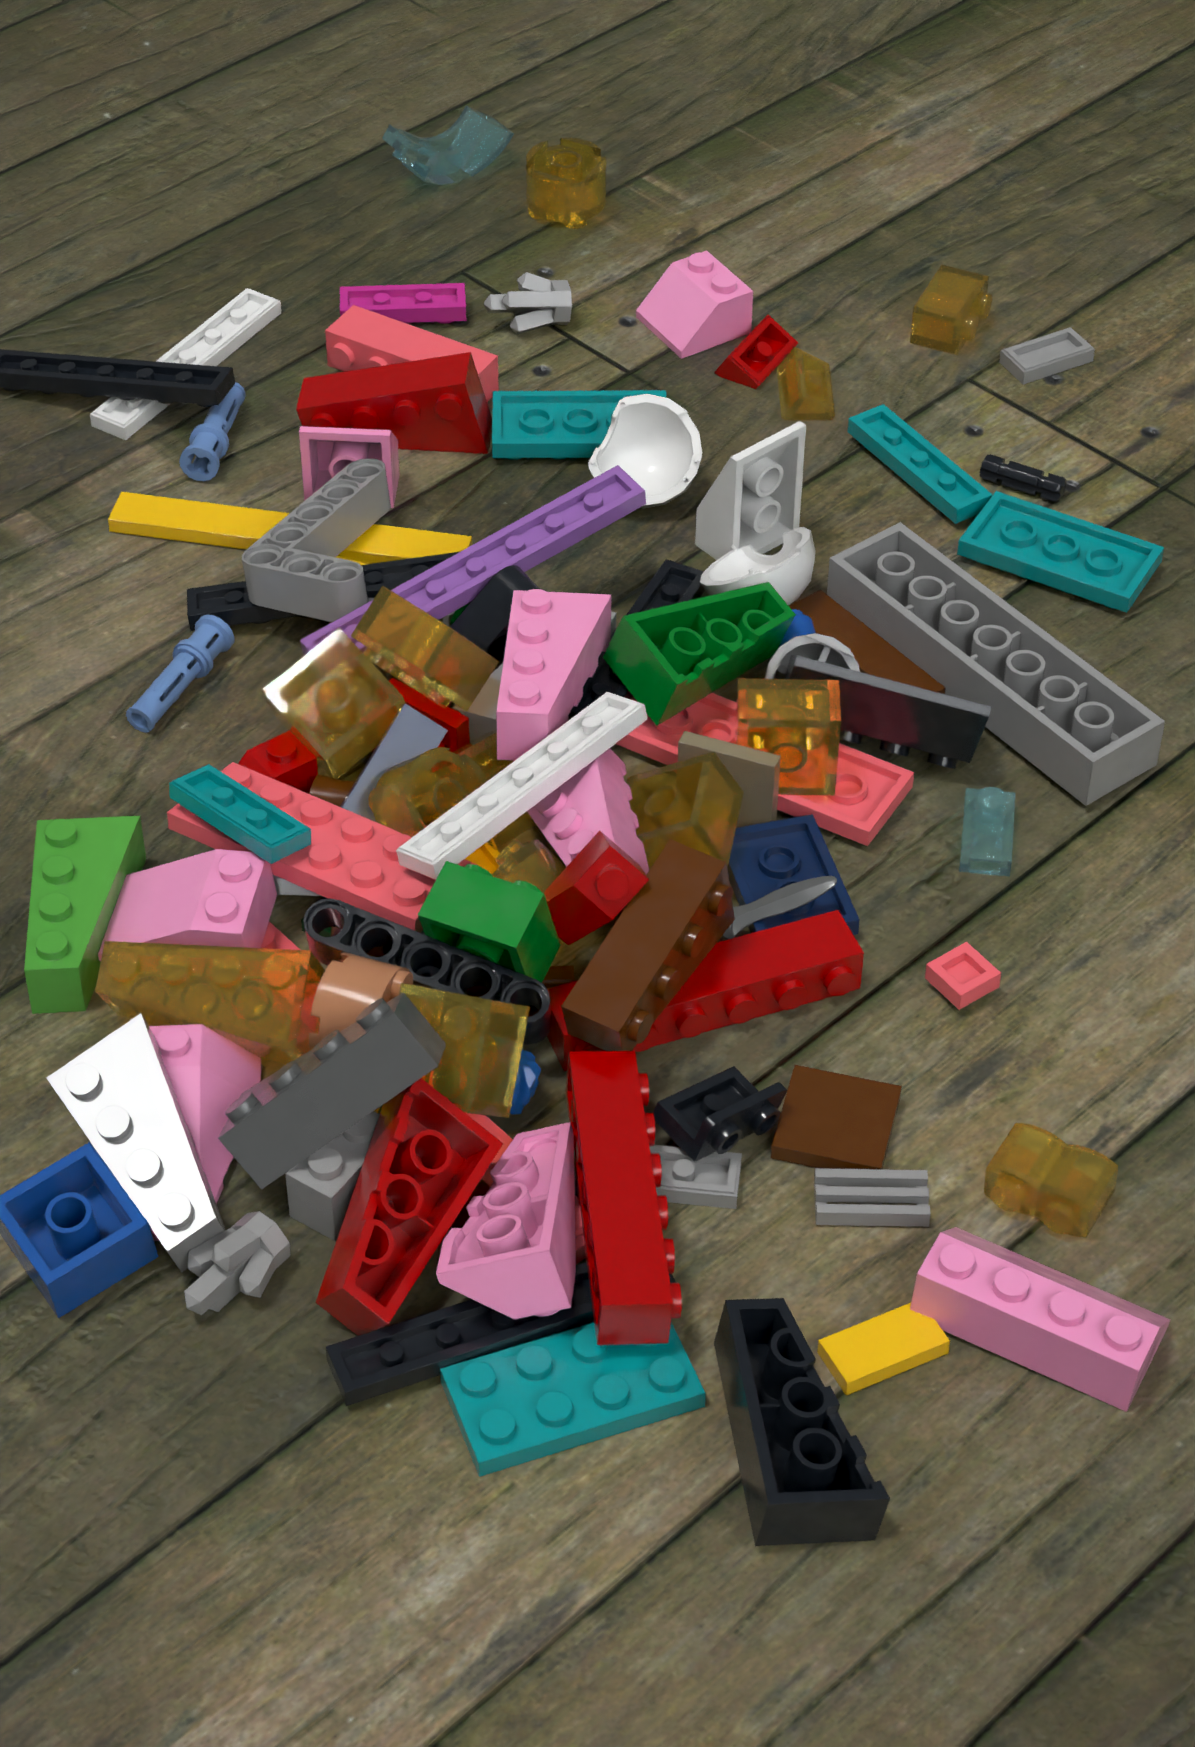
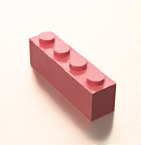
[325,305,499,402]

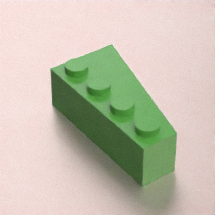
[24,816,146,1014]

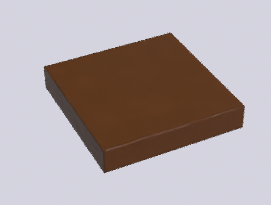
[771,1065,902,1169]

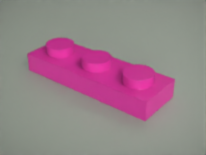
[340,283,466,324]

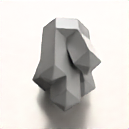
[484,272,572,334]
[184,1211,291,1315]

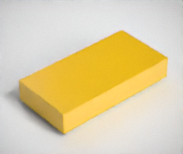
[817,1303,950,1396]

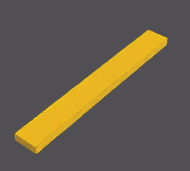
[108,492,472,564]

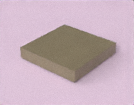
[676,731,781,829]

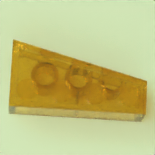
[95,941,325,1064]

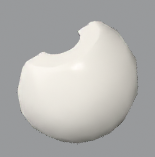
[588,394,703,508]
[700,527,815,605]

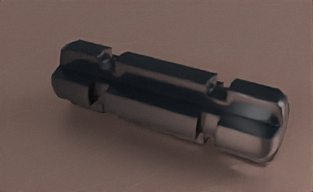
[980,454,1066,503]

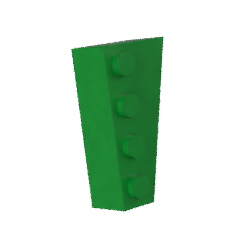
[603,582,796,726]

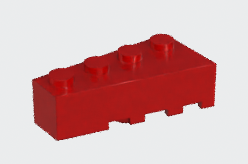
[296,352,492,454]
[315,1078,503,1336]

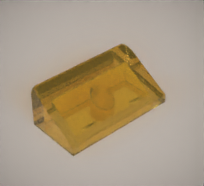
[777,347,835,421]

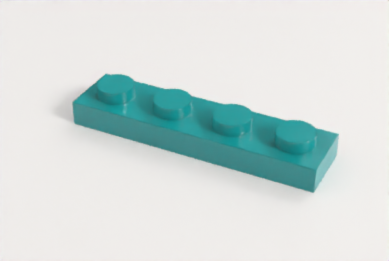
[847,404,993,524]

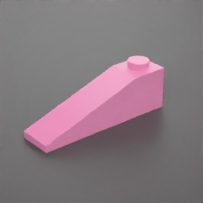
[436,1122,576,1319]

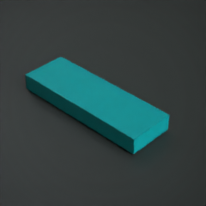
[169,764,311,864]

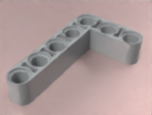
[242,458,391,622]

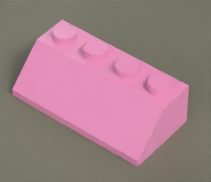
[910,1227,1170,1412]

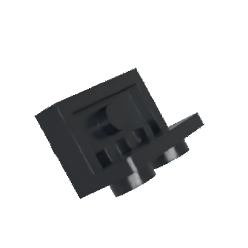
[653,1066,787,1162]

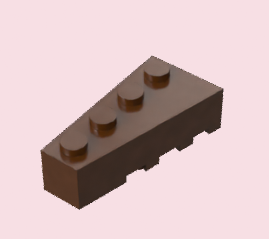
[561,839,735,1051]

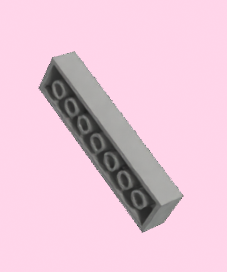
[827,522,1165,806]

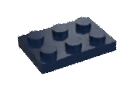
[715,814,860,935]

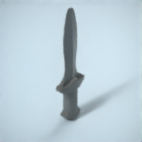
[722,876,837,940]

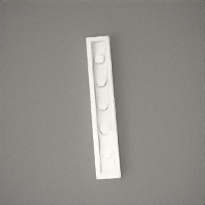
[90,288,281,440]
[396,692,647,880]

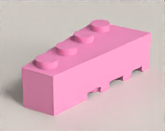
[496,589,612,761]
[527,748,649,875]

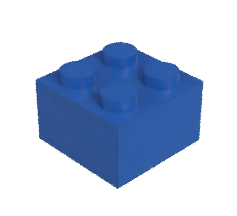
[0,1142,158,1318]

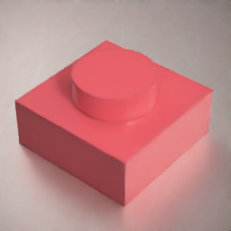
[925,942,1001,1010]

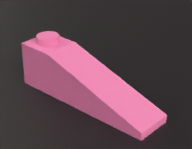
[149,1024,262,1241]

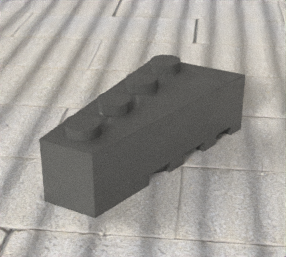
[218,992,446,1190]

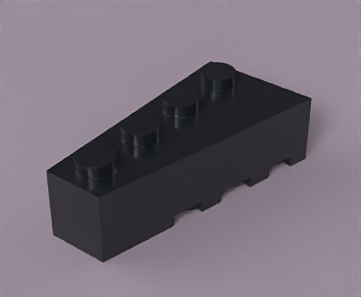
[714,1298,890,1546]

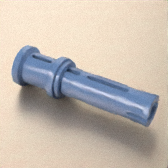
[179,382,246,481]
[126,614,235,733]

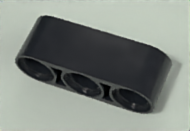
[429,565,540,700]

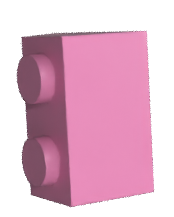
[636,251,753,359]
[299,426,399,508]

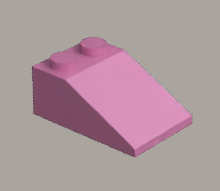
[98,849,277,975]

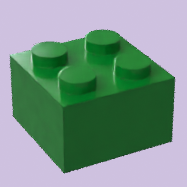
[418,861,561,983]

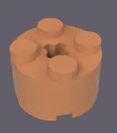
[309,952,423,1050]

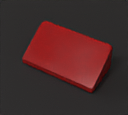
[714,315,798,389]

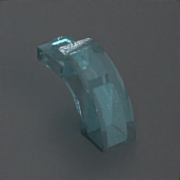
[382,106,514,185]

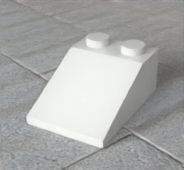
[695,421,806,560]

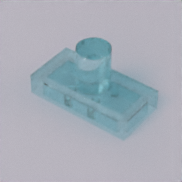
[959,787,1016,877]

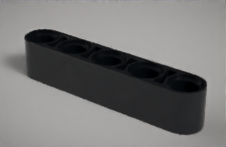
[303,898,552,1045]

